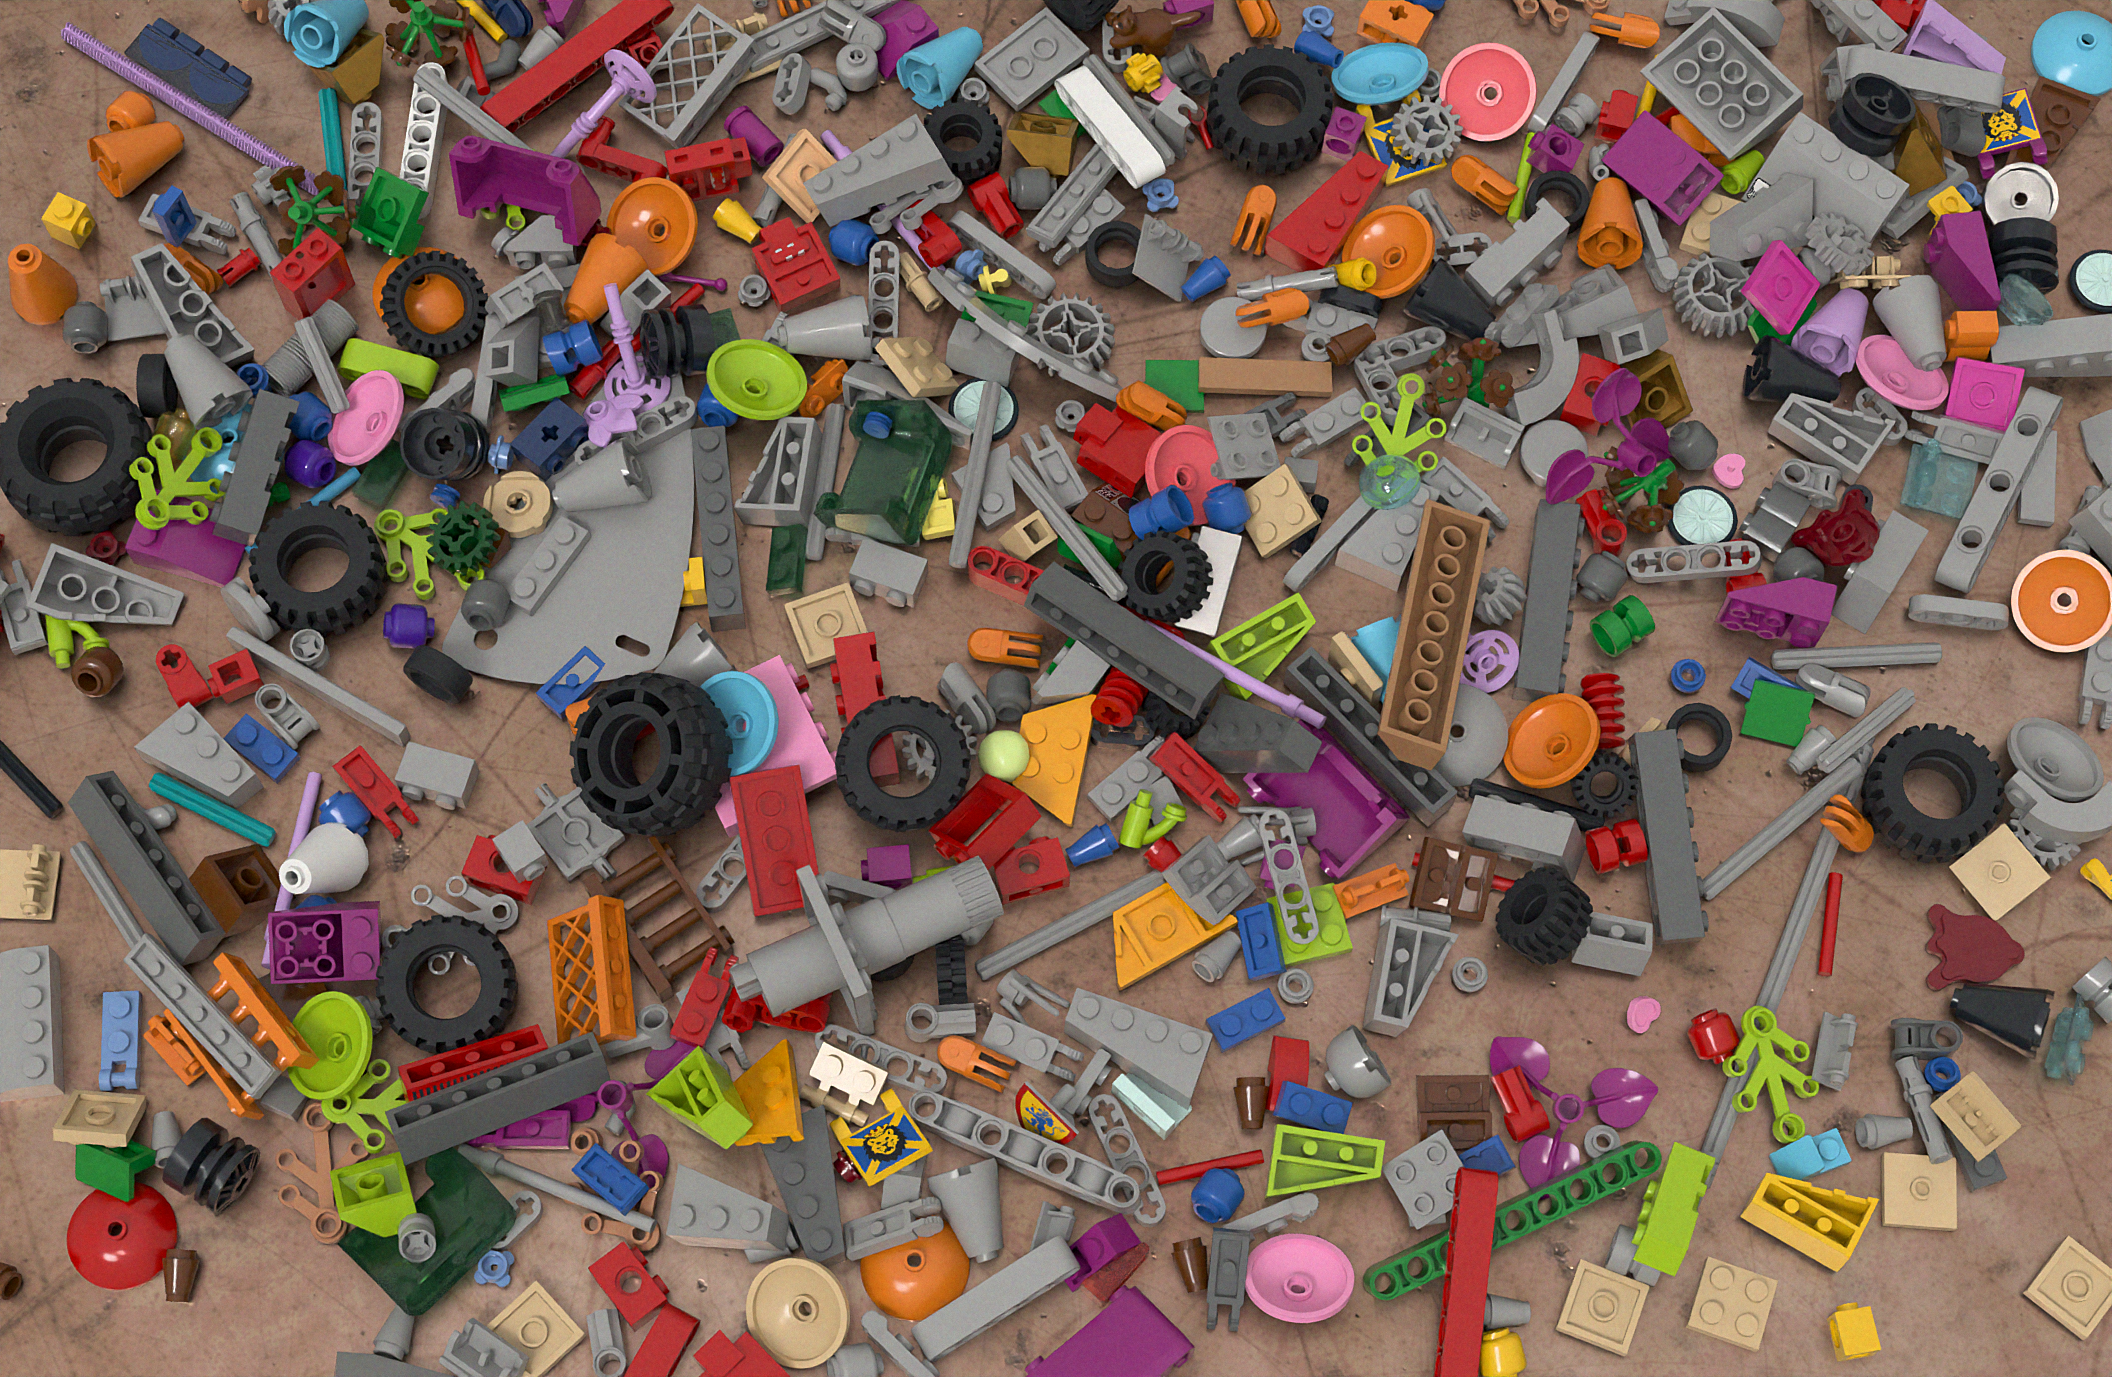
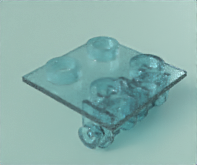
[1900,439,1979,520]
[2044,993,2094,1085]

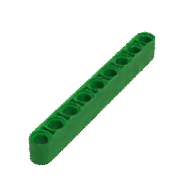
[1363,1140,1662,1300]

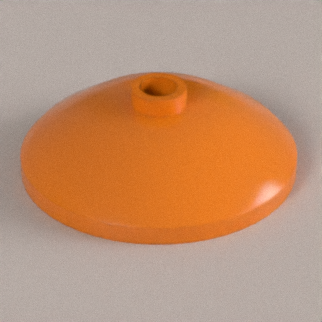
[606,177,698,277]
[1342,205,1435,299]
[372,247,464,335]
[2011,550,2112,652]
[1503,693,1600,789]
[860,1215,970,1322]

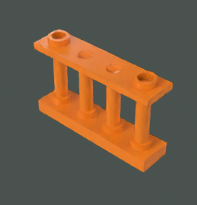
[163,952,320,1120]

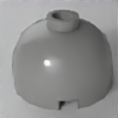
[1324,1025,1391,1098]

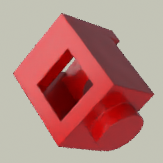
[1594,90,1638,143]
[207,648,264,704]

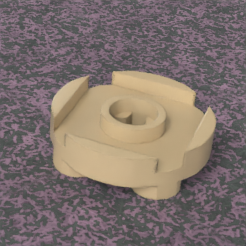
[483,471,553,538]

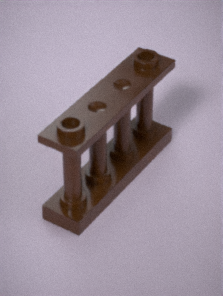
[582,836,735,1003]

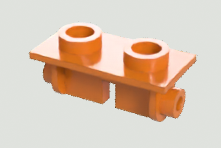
[794,359,849,418]
[1332,863,1409,919]
[143,1014,206,1087]

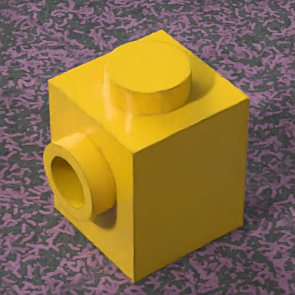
[41,192,96,250]

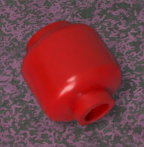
[1687,1008,1741,1064]

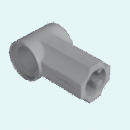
[904,1003,976,1043]
[605,1004,676,1058]
[586,1309,629,1377]

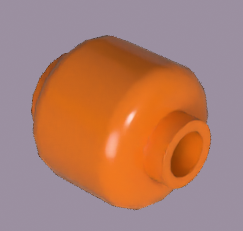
[106,91,156,132]

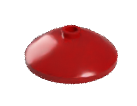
[67,1182,179,1291]

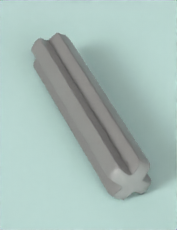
[294,317,350,414]

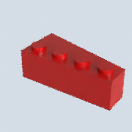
[1264,151,1389,272]
[830,631,900,787]

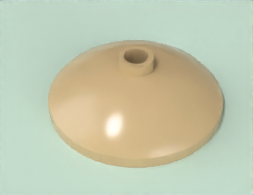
[746,1257,850,1369]

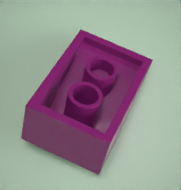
[1923,211,2002,311]
[125,489,247,587]

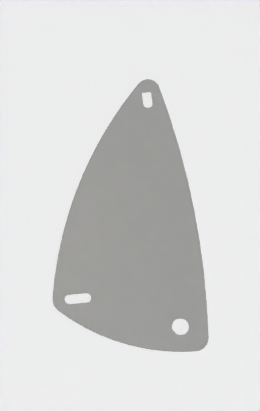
[442,349,694,685]

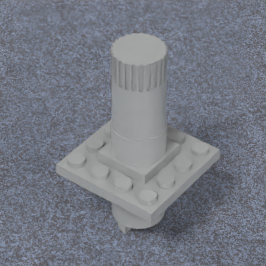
[729,856,1004,1036]

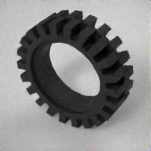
[380,251,488,358]

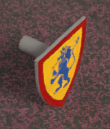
[1015,1081,1079,1145]

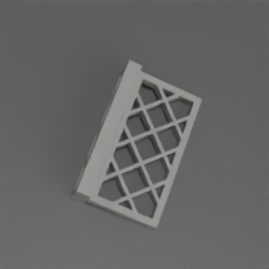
[618,3,761,149]

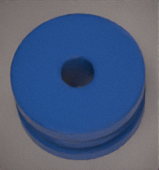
[863,412,893,438]
[430,484,461,508]

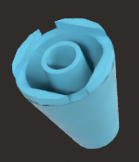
[284,0,369,68]
[896,27,983,109]
[1347,614,1402,704]

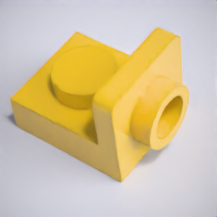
[1927,186,1973,235]
[680,557,708,607]

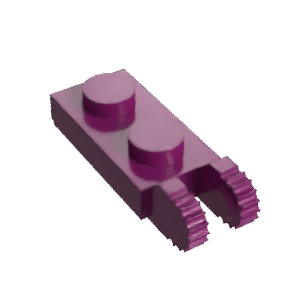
[468,1110,572,1149]

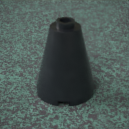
[1403,258,1496,342]
[1743,335,1841,403]
[1950,983,2055,1060]

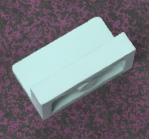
[1111,1073,1192,1140]

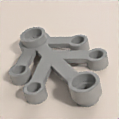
[869,174,963,234]
[382,876,518,975]

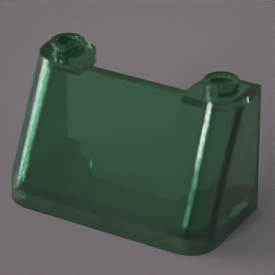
[813,400,952,545]
[337,1147,516,1316]

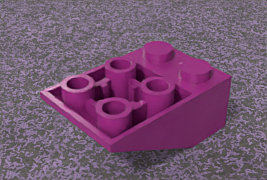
[1601,110,1724,226]
[1714,577,1837,648]
[268,901,383,984]

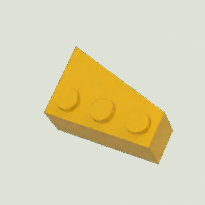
[1740,1173,1879,1272]

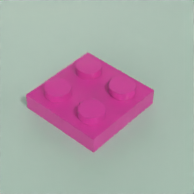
[1741,240,1821,335]
[1943,356,2025,432]

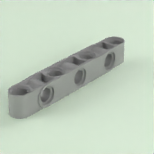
[1935,386,2064,594]
[908,1090,1142,1215]

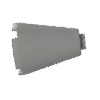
[1872,275,1947,372]
[777,294,871,361]
[164,333,253,430]
[552,437,652,512]
[653,621,739,687]
[927,1158,1003,1263]

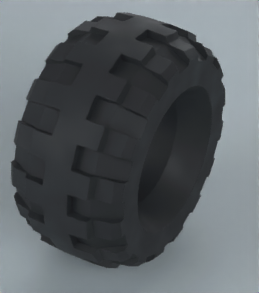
[0,378,158,537]
[569,672,733,836]

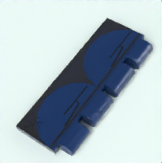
[124,17,252,120]

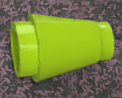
[1720,150,1765,194]

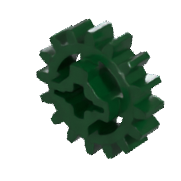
[426,501,501,576]

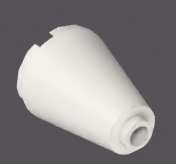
[279,822,369,894]

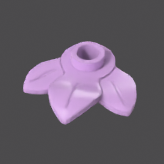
[583,394,644,448]

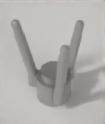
[1407,188,1466,250]
[1238,806,1316,866]
[996,969,1070,1027]

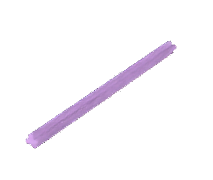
[61,22,319,196]

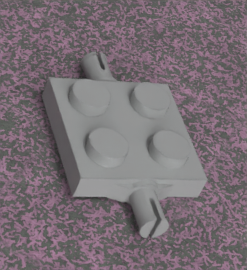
[526,783,625,882]

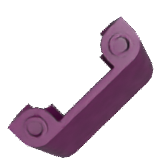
[449,135,602,246]
[1243,719,1410,879]
[1024,1285,1195,1377]

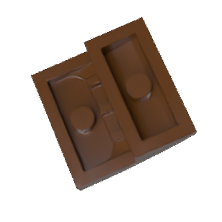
[1409,837,1498,922]
[1416,1075,1492,1149]

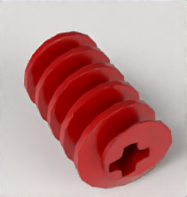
[1090,666,1149,727]
[1580,673,1625,750]

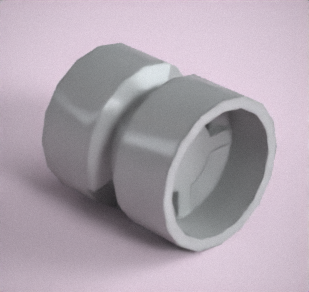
[2072,956,2112,1023]
[1604,1224,1661,1287]

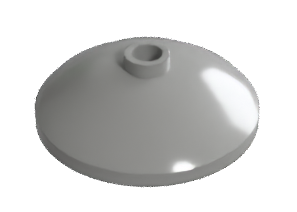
[1434,683,1508,787]
[2007,717,2104,802]

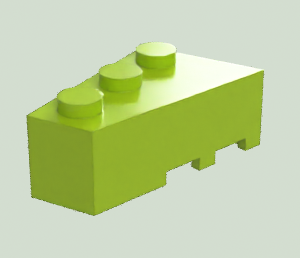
[1205,592,1316,701]
[646,1046,753,1150]
[1264,1124,1385,1199]
[1631,1142,1716,1277]

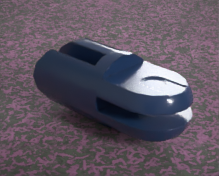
[482,0,533,38]

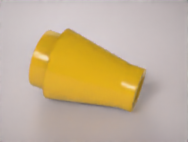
[713,198,762,244]
[1328,257,1377,291]

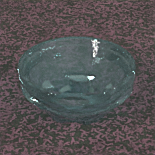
[1999,273,2054,326]
[1359,454,1421,510]

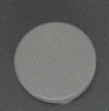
[1200,297,1267,359]
[1520,420,1588,487]
[220,576,280,643]

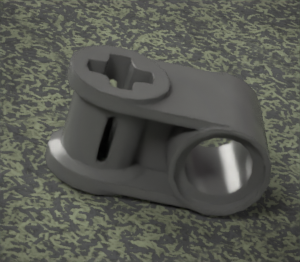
[1161,43,1213,96]
[1937,105,1986,157]
[1891,1018,1963,1060]

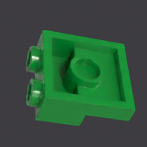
[352,167,429,259]

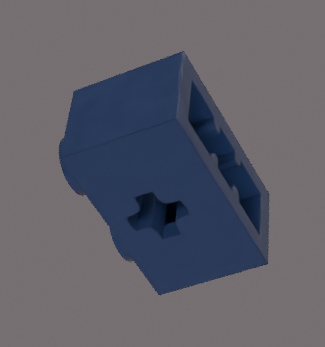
[510,397,589,482]

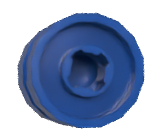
[543,319,603,377]
[1129,485,1194,540]

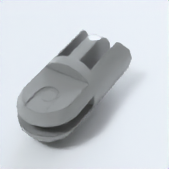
[817,0,886,52]
[937,662,996,735]
[1795,663,1871,717]

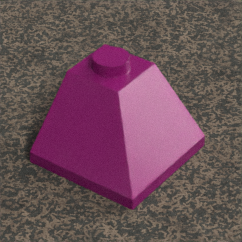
[872,0,939,81]

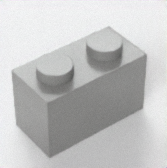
[945,318,1020,387]
[849,538,928,608]
[395,741,480,810]
[1571,912,1653,976]

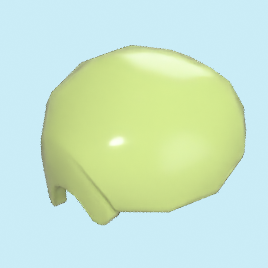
[977,730,1030,782]

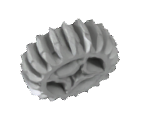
[1672,252,1756,339]
[1026,292,1115,380]

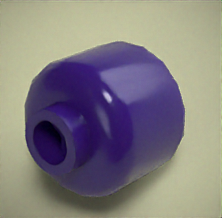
[284,440,336,488]
[383,603,435,649]

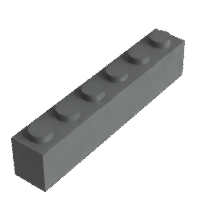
[691,426,746,632]
[1512,499,1585,702]
[1024,561,1225,720]
[1283,646,1458,827]
[1628,729,1709,946]
[68,770,226,966]
[385,1031,611,1165]

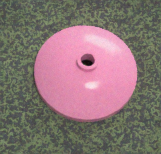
[1855,335,1949,411]
[328,370,404,466]
[1245,1234,1354,1323]

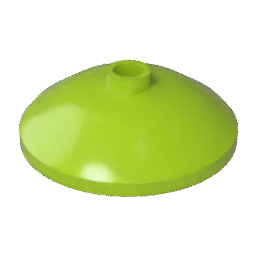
[706,339,807,420]
[287,991,373,1101]

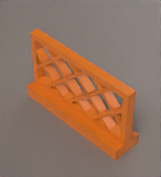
[547,895,637,1046]

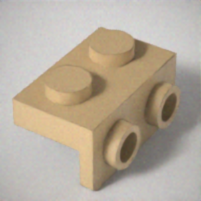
[1930,1071,2021,1162]

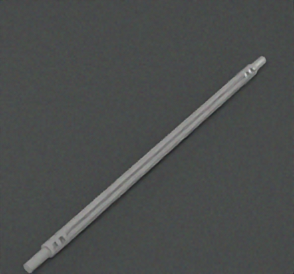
[1697,736,1876,1211]

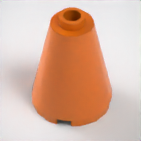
[87,121,185,198]
[1577,177,1644,269]
[563,233,648,324]
[8,244,79,325]

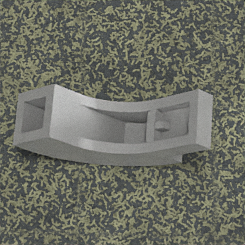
[1664,0,1785,48]
[1504,309,1579,426]
[2004,769,2112,843]

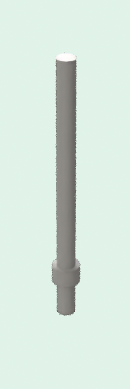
[457,1143,657,1233]

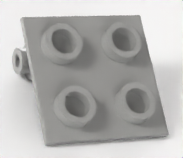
[1132,214,1204,302]
[100,276,166,342]
[1207,413,1281,480]
[1382,1129,1464,1230]

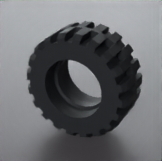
[1207,44,1333,174]
[248,501,387,638]
[835,695,971,832]
[1861,723,2005,863]
[375,915,518,1054]

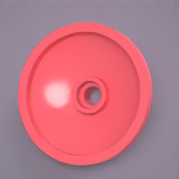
[1439,43,1537,142]
[1145,425,1236,526]

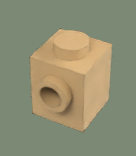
[998,510,1058,562]

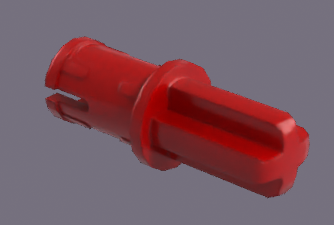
[568,340,621,400]

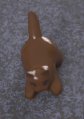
[1105,5,1201,58]

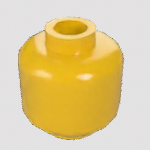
[1479,1327,1527,1377]

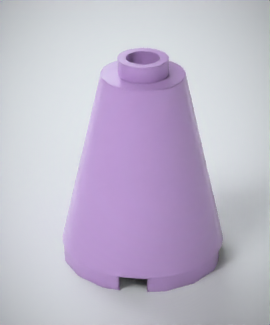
[1791,288,1869,377]

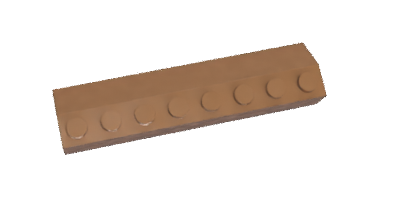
[1377,499,1491,770]

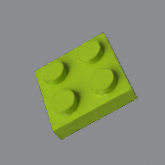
[1265,882,1353,968]

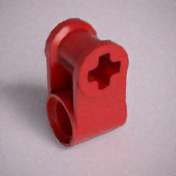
[155,644,214,709]

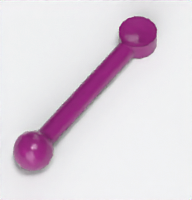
[659,272,727,291]

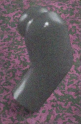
[483,39,521,80]

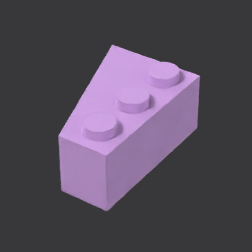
[1901,0,2006,74]

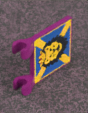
[1977,88,2048,179]

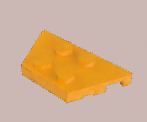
[1010,694,1096,827]
[1112,882,1238,991]
[733,1039,804,1146]

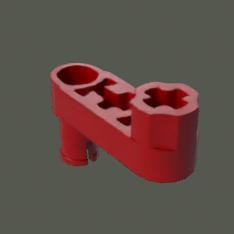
[576,116,668,183]
[900,199,962,268]
[721,986,833,1033]

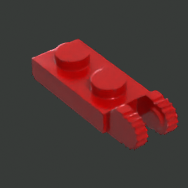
[1149,732,1241,823]
[332,745,419,839]
[670,947,739,1050]

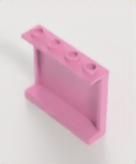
[715,655,837,838]

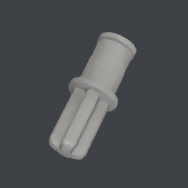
[1380,905,1452,932]

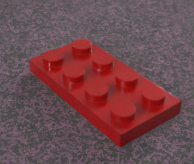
[729,764,819,917]

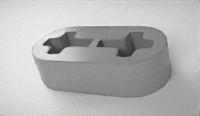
[1102,11,1132,73]
[772,53,811,115]
[1432,232,1493,267]
[1852,388,1907,446]
[481,1190,543,1252]

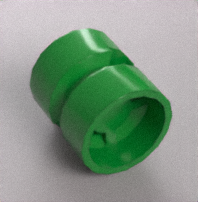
[1589,595,1655,657]

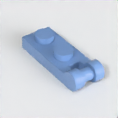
[99,990,142,1091]

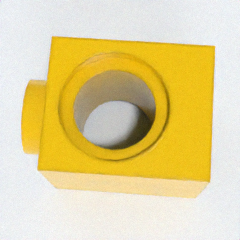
[1827,1302,1881,1362]

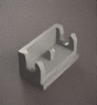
[1155,86,1198,160]
[484,262,564,328]
[1444,397,1525,469]
[439,1318,529,1377]

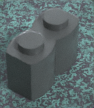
[1739,481,1812,562]

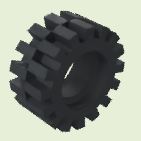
[1143,691,1210,740]
[1570,750,1638,818]
[935,939,968,1005]

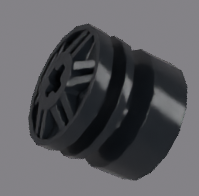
[1986,217,2059,299]
[640,304,715,379]
[399,408,490,481]
[162,1117,261,1215]

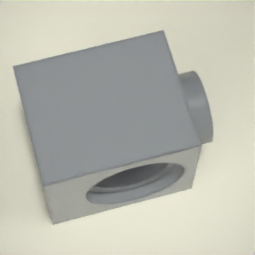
[492,820,549,883]

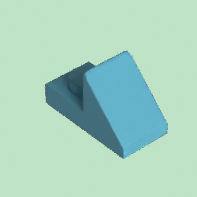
[1769,1128,1852,1181]

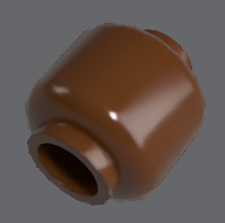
[71,646,124,697]

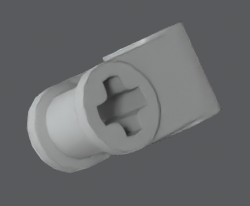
[1773,458,1842,509]
[255,683,320,750]

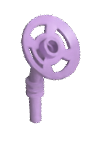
[550,49,657,159]
[603,283,671,417]
[1459,630,1519,693]

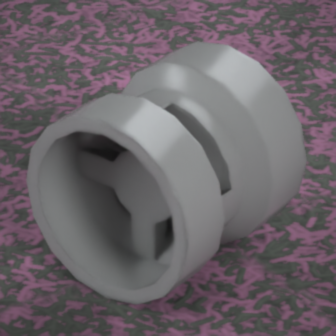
[1554,93,1600,138]
[289,629,330,672]
[398,1213,436,1263]

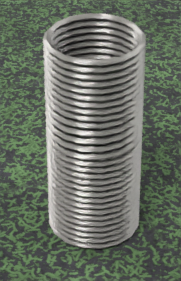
[262,299,359,398]

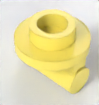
[978,265,1012,294]

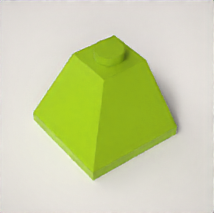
[329,1151,417,1237]

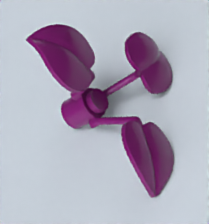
[1546,368,1673,505]
[1489,1036,1658,1200]
[552,1040,696,1199]

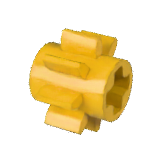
[1123,52,1163,94]

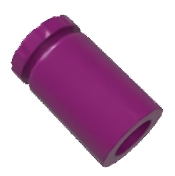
[723,105,784,167]

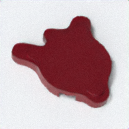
[1791,489,1880,566]
[1926,904,2025,991]

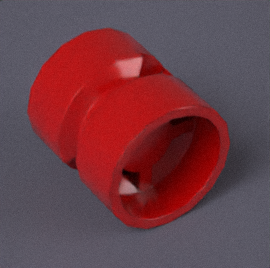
[1585,818,1648,875]

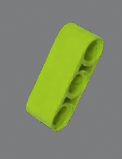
[336,338,440,399]

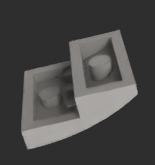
[1161,835,1257,925]

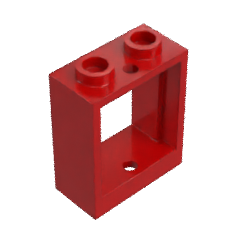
[269,228,355,321]
[928,773,1042,870]

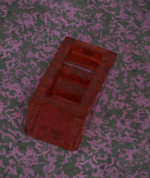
[1080,1242,1150,1308]

